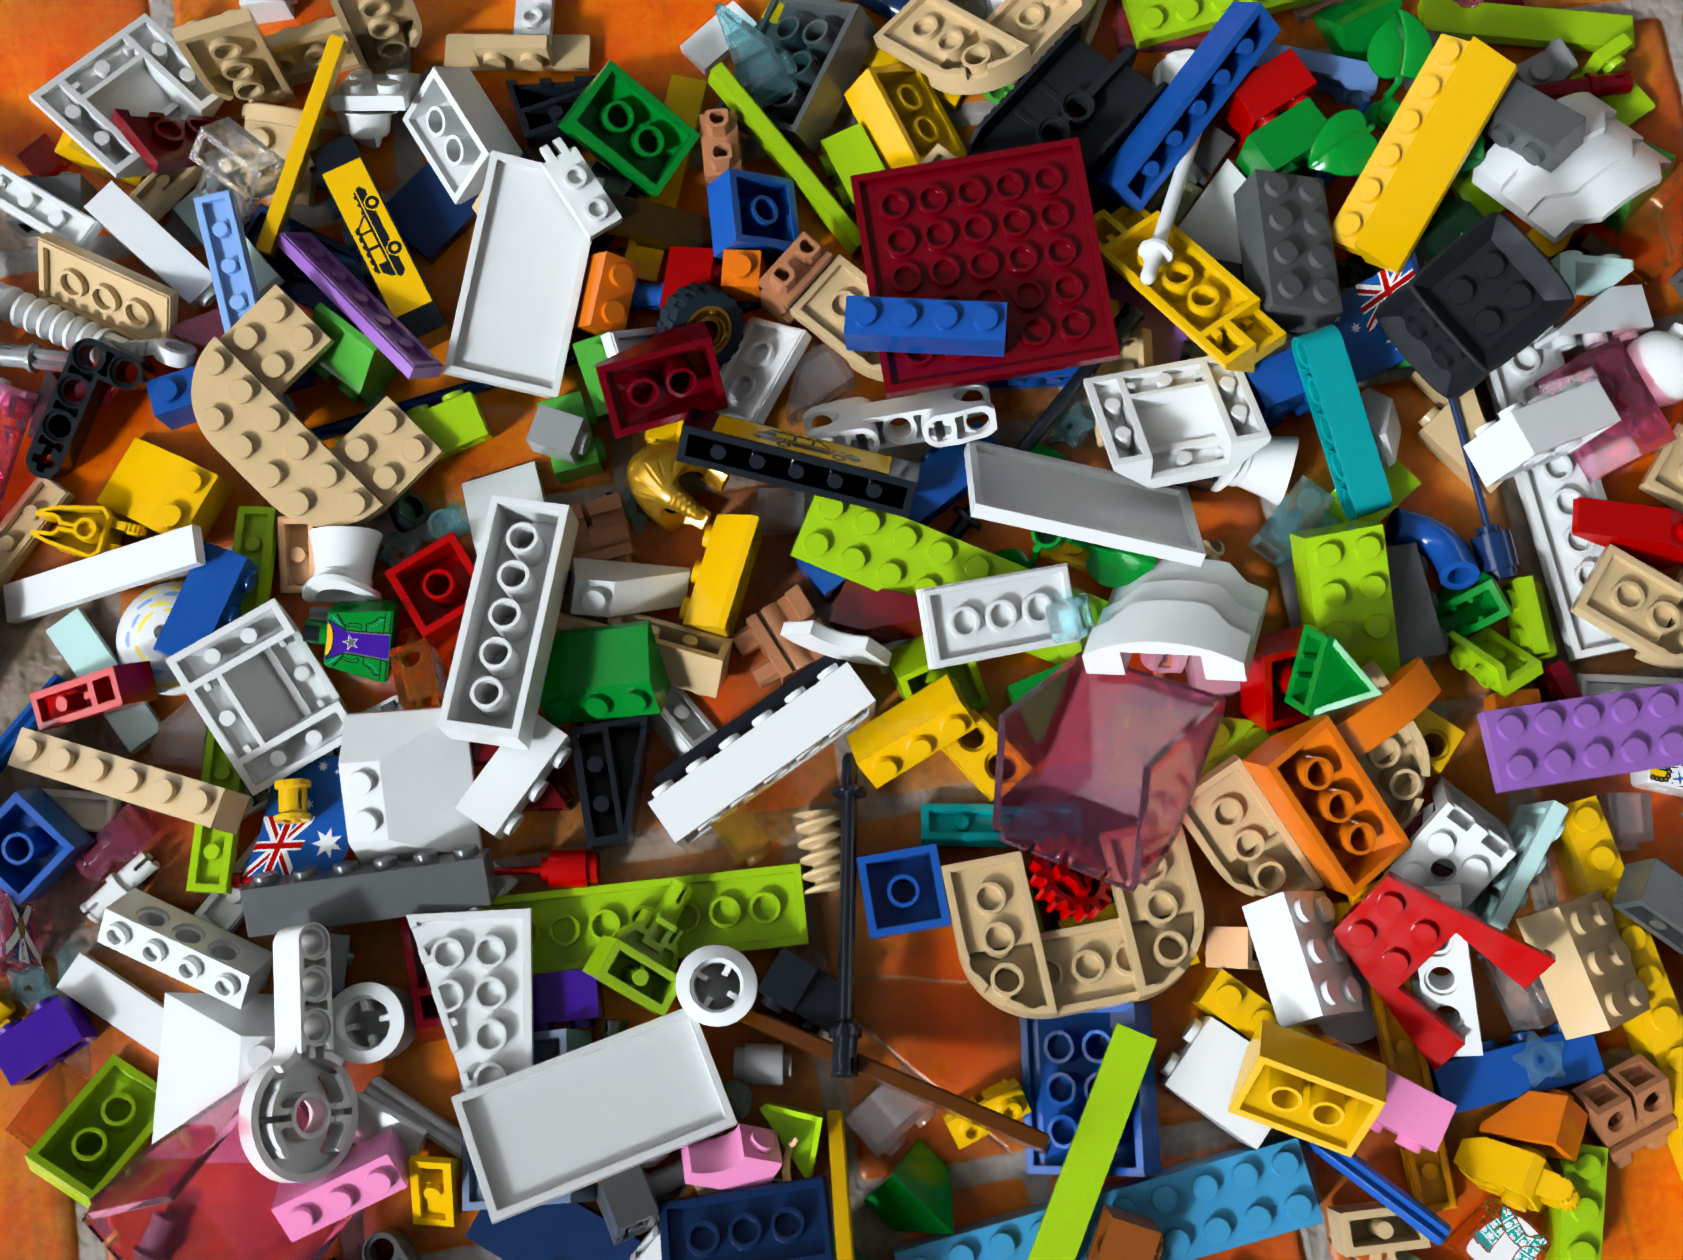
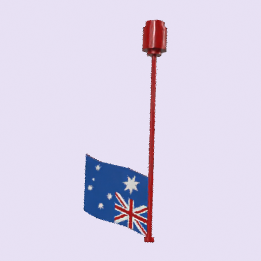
[232,755,601,890]

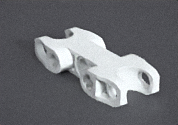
[803,382,997,453]

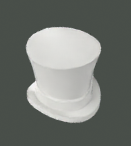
[1210,436,1299,506]
[302,526,383,603]
[676,945,757,1027]
[332,982,416,1064]

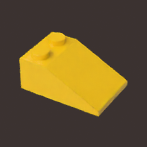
[96,437,235,541]

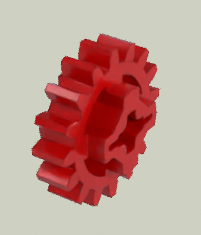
[1026,835,1113,923]

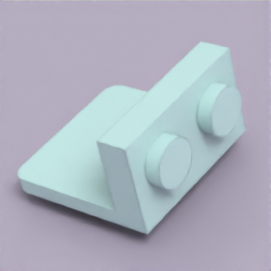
[1550,250,1634,299]

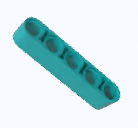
[1291,324,1392,521]

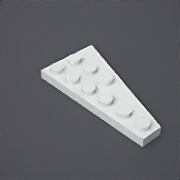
[406,908,534,1091]

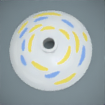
[116,581,186,696]

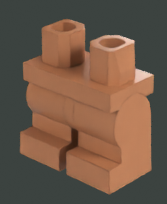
[699,108,745,184]
[758,231,833,326]
[568,492,637,576]
[731,584,825,689]
[1571,1053,1678,1169]

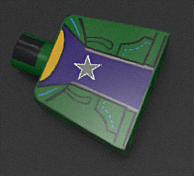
[303,600,400,683]

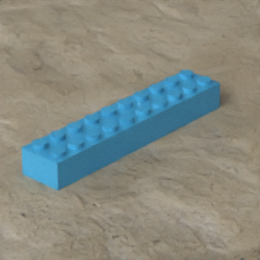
[893,1133,1324,1260]

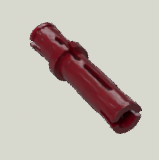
[1529,69,1633,100]

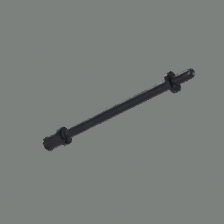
[945,302,1145,540]
[829,752,867,1078]

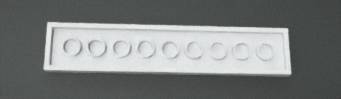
[1485,325,1633,662]

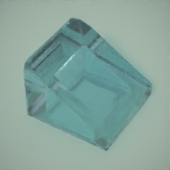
[1045,593,1095,643]

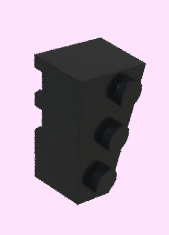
[505,75,596,163]
[569,715,654,851]

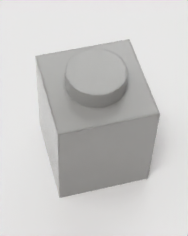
[526,404,592,465]

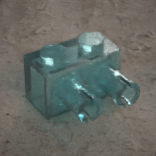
[1247,475,1345,568]

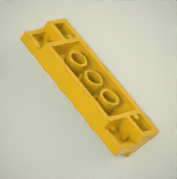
[1331,33,1518,275]
[1094,207,1286,373]

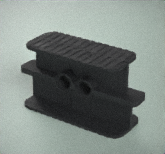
[967,24,1169,185]

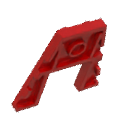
[1332,871,1556,1071]

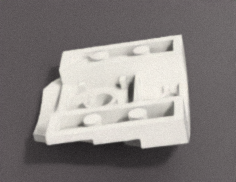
[1471,92,1672,244]
[1082,559,1269,681]

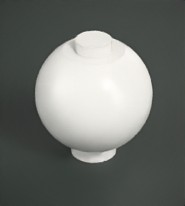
[1618,323,1683,409]

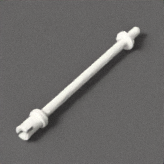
[1138,133,1202,285]

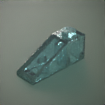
[714,3,798,109]

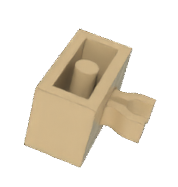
[1326,1201,1431,1260]

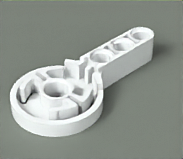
[238,922,359,1183]

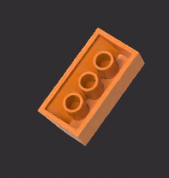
[1242,714,1412,897]

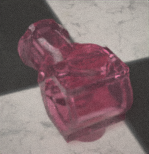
[75,803,159,883]

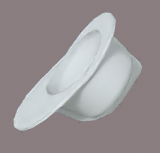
[328,90,398,149]

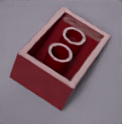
[595,321,728,439]

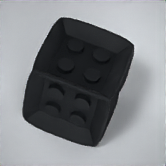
[1375,212,1575,400]

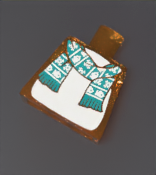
[389,627,448,709]
[1444,1197,1551,1260]

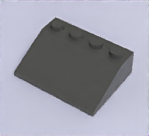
[715,0,878,157]

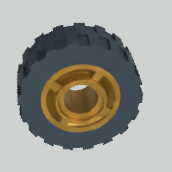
[657,282,745,368]

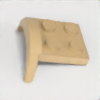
[237,102,342,207]

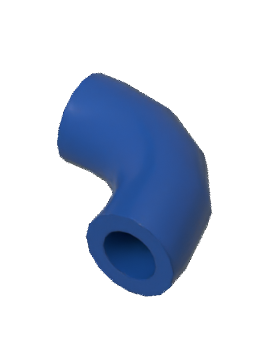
[1386,507,1480,590]

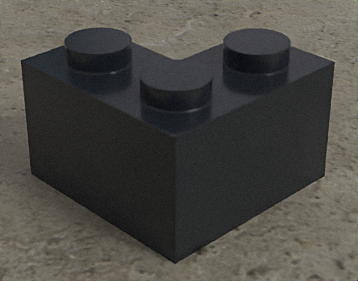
[757,947,838,1036]

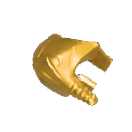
[626,442,731,532]

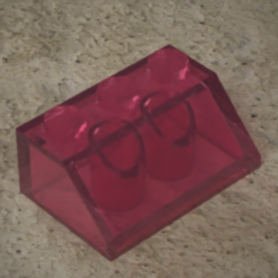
[1534,337,1677,484]

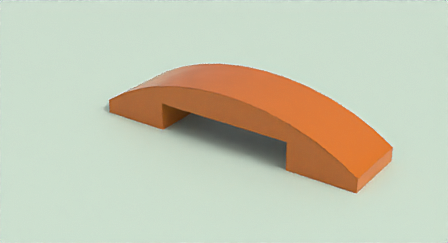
[1333,657,1442,759]

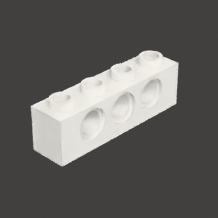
[1412,884,1483,1057]
[97,888,273,1009]

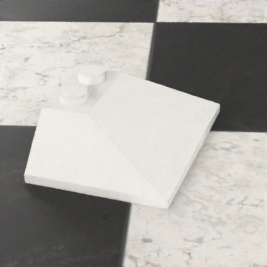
[29,13,225,179]
[1083,356,1271,489]
[165,598,350,796]
[338,707,483,865]
[150,992,275,1162]

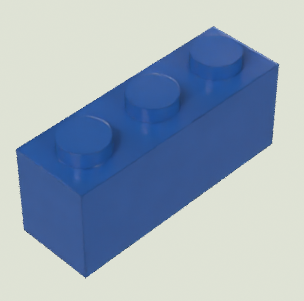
[153,541,258,657]

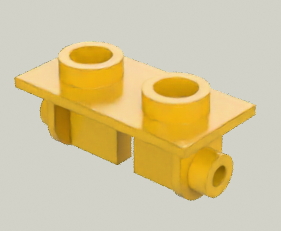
[942,1078,1032,1150]

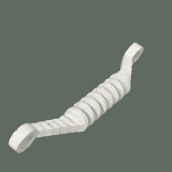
[0,281,197,368]

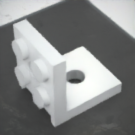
[1382,776,1516,909]

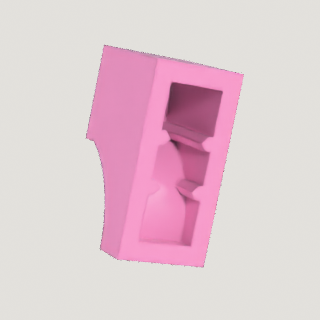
[681,1123,783,1191]

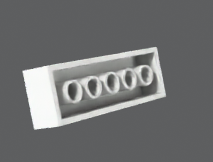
[437,495,579,750]
[648,662,876,849]

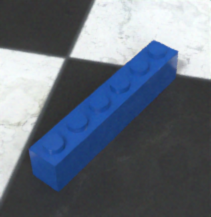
[1094,1,1282,211]
[796,420,999,603]

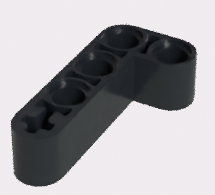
[26,338,156,478]

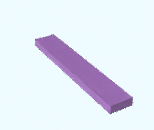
[276,232,443,379]

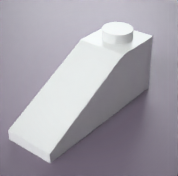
[569,557,690,617]

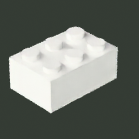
[1463,379,1621,487]
[1242,891,1364,1028]

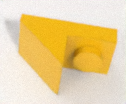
[409,1155,462,1227]

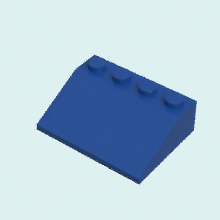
[1019,1002,1161,1177]

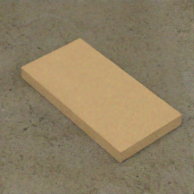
[38,232,179,340]

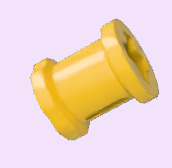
[274,778,312,824]

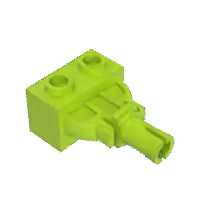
[582,879,695,1016]

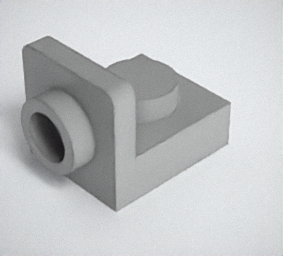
[1514,37,1579,85]

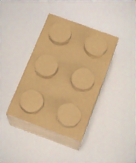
[1516,889,1651,1040]

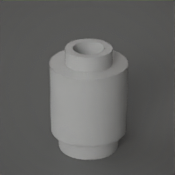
[733,1043,792,1085]

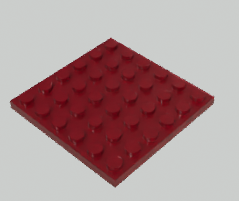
[850,137,1120,398]

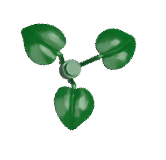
[1308,9,1484,176]
[994,442,1156,588]

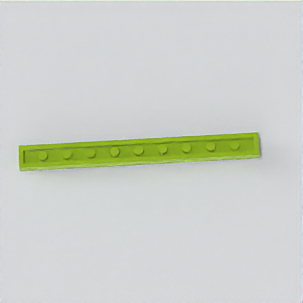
[186,506,281,894]

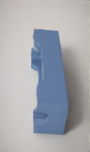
[1248,43,1379,108]

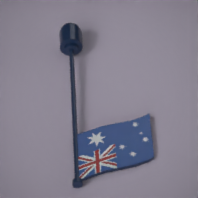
[1331,244,1520,581]

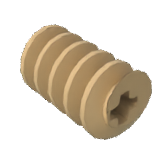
[793,809,841,895]

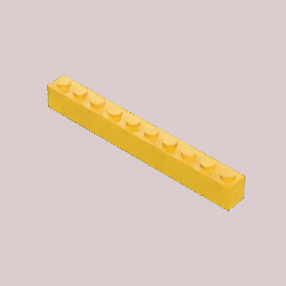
[1552,795,1683,1182]

